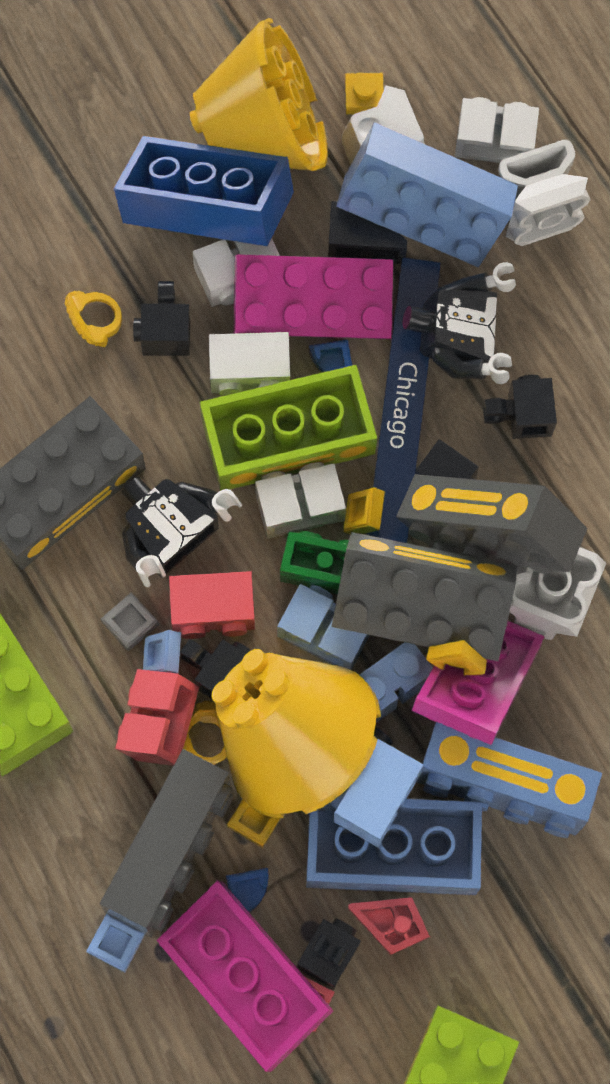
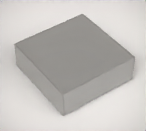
[101,592,159,652]

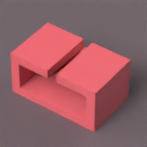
[169,571,255,639]
[115,669,200,766]

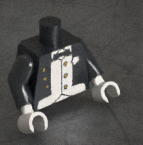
[403,262,516,384]
[121,476,242,587]

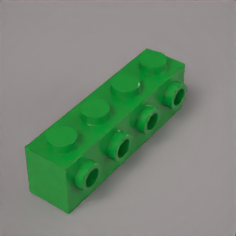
[280,531,349,595]

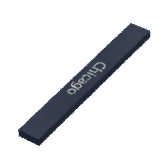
[367,258,441,543]

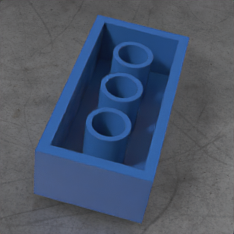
[114,136,294,247]

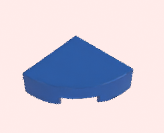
[309,340,352,373]
[226,868,269,913]

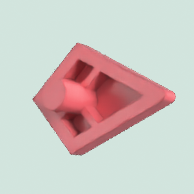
[348,897,430,955]

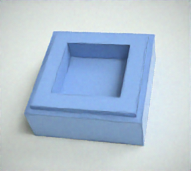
[143,630,181,673]
[86,914,145,973]

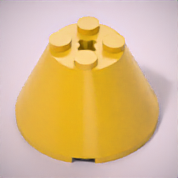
[190,18,328,171]
[212,649,381,818]

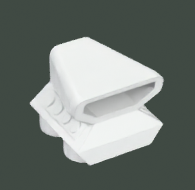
[341,86,425,165]
[498,140,590,246]
[510,547,606,640]

